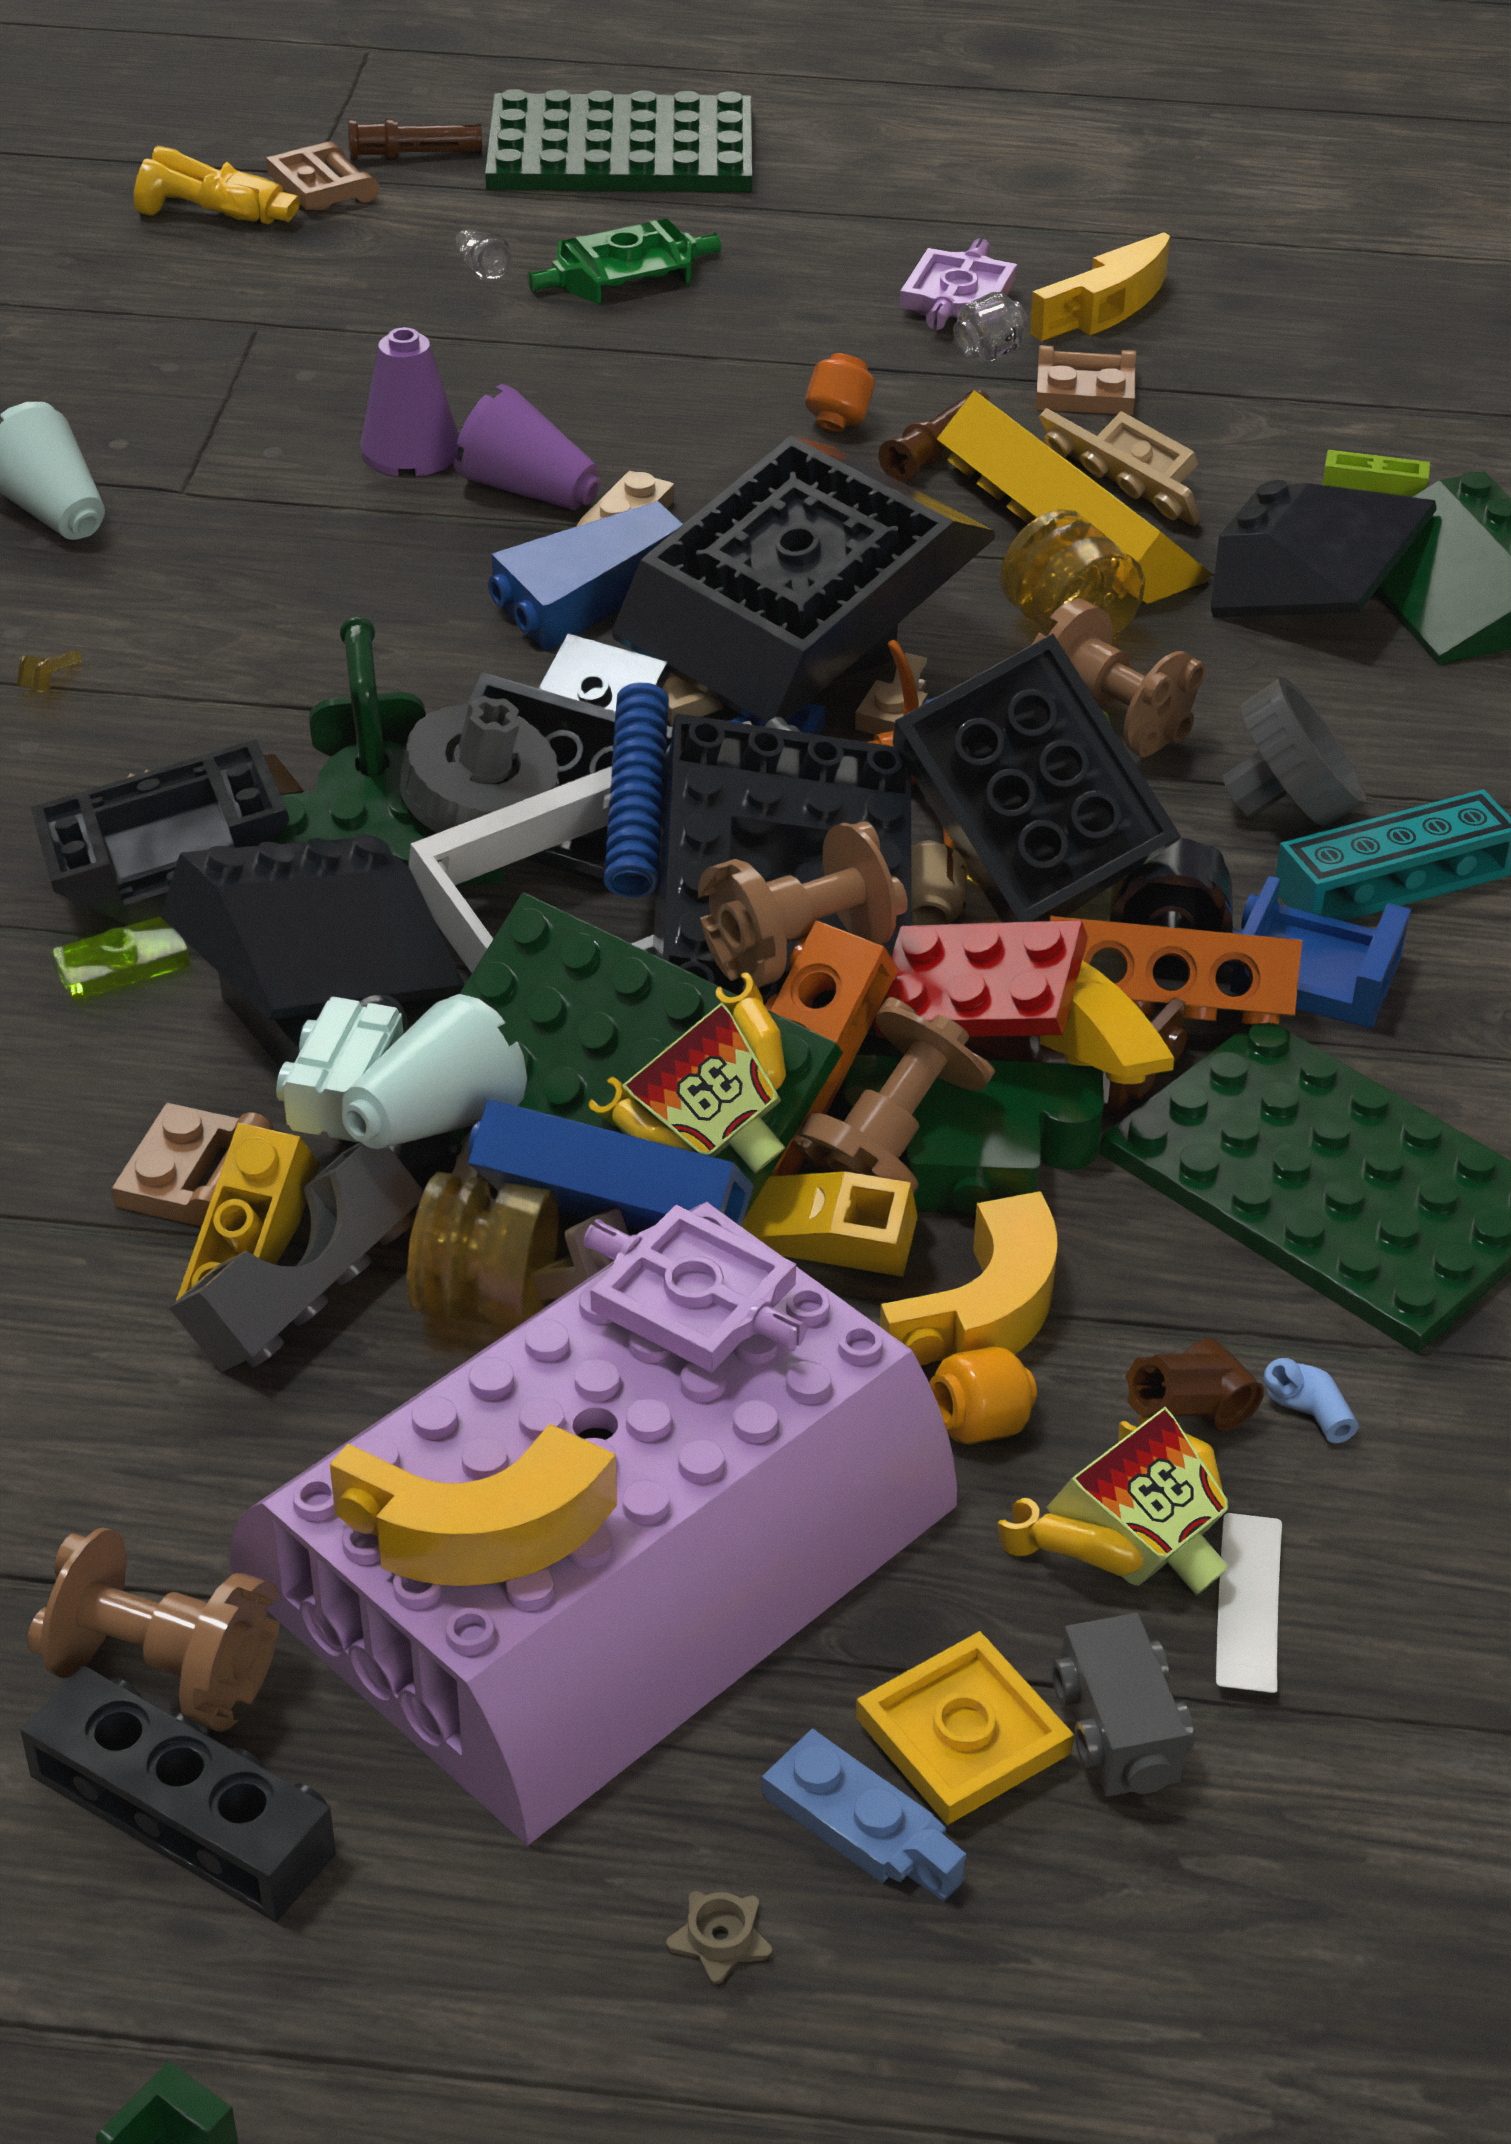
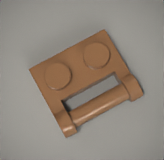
[266,142,379,210]
[1035,345,1136,415]
[112,1102,275,1227]

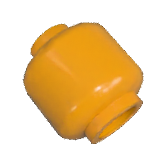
[929,1347,1037,1445]

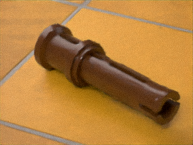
[348,118,482,160]
[878,389,990,482]

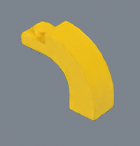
[880,1191,1058,1366]
[329,1423,617,1586]

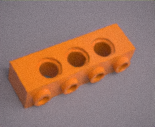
[1050,916,1302,1025]
[765,920,898,1177]

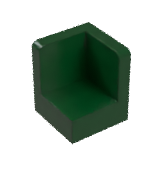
[96,2060,239,2144]

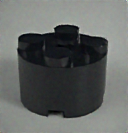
[1110,838,1233,979]

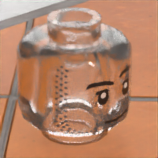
[953,292,1028,363]

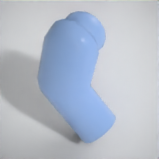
[1263,1358,1359,1443]

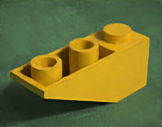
[176,1122,320,1301]
[742,1172,918,1277]

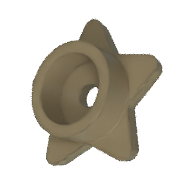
[666,1891,772,1985]

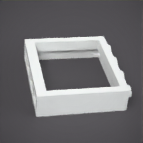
[409,766,654,973]

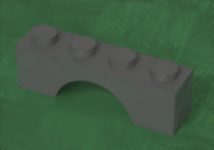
[169,1142,427,1372]

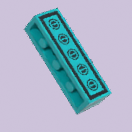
[1275,789,1511,921]

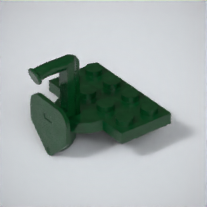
[276,617,504,887]

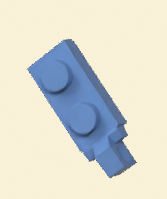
[761,1728,967,1902]

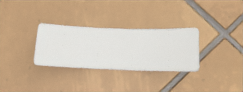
[1216,1513,1282,1693]

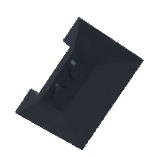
[1211,480,1437,617]
[31,739,290,926]

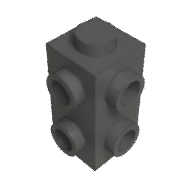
[1052,1612,1194,1797]

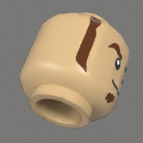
[911,840,967,926]

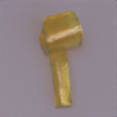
[17,650,82,693]

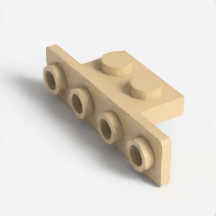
[1039,408,1202,526]

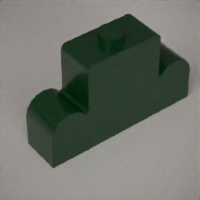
[842,1055,1104,1214]

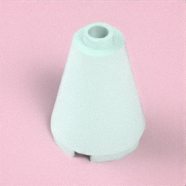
[0,402,105,540]
[342,994,527,1149]

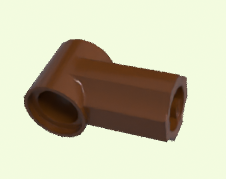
[1125,1338,1264,1431]

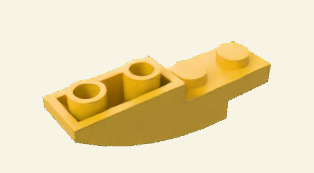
[1029,232,1170,342]
[1040,960,1174,1084]

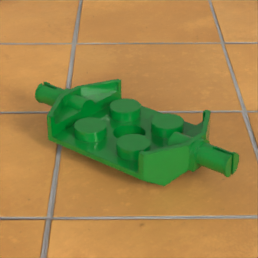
[527,218,721,304]

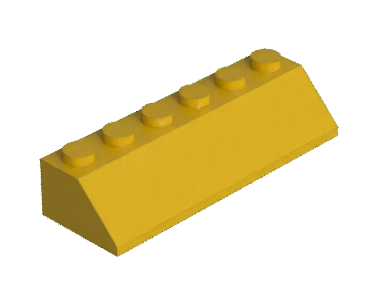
[937,390,1212,604]

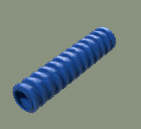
[604,682,669,898]

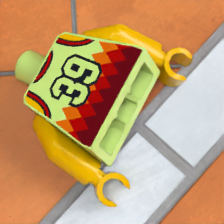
[589,973,786,1174]
[997,1407,1229,1596]

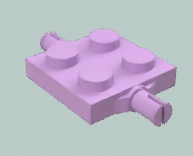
[900,238,1017,330]
[583,1205,807,1373]

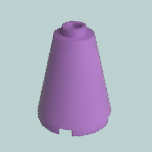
[360,327,460,477]
[454,384,601,510]

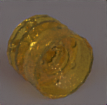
[1000,509,1145,640]
[407,1172,559,1329]

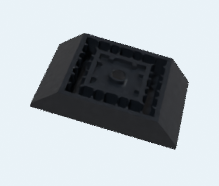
[612,435,995,727]
[653,713,912,1046]

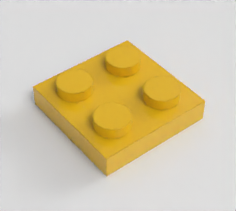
[855,1631,1074,1826]

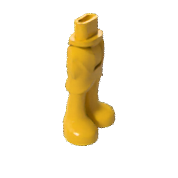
[133,145,300,224]

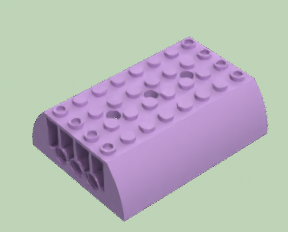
[230,1202,957,1846]

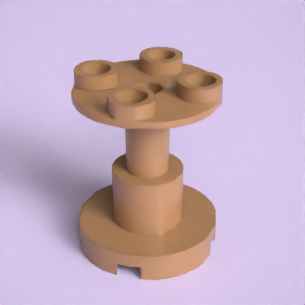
[1032,599,1207,757]
[698,821,908,989]
[793,997,995,1195]
[27,1528,280,1732]

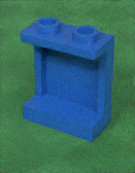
[1224,876,1411,1029]

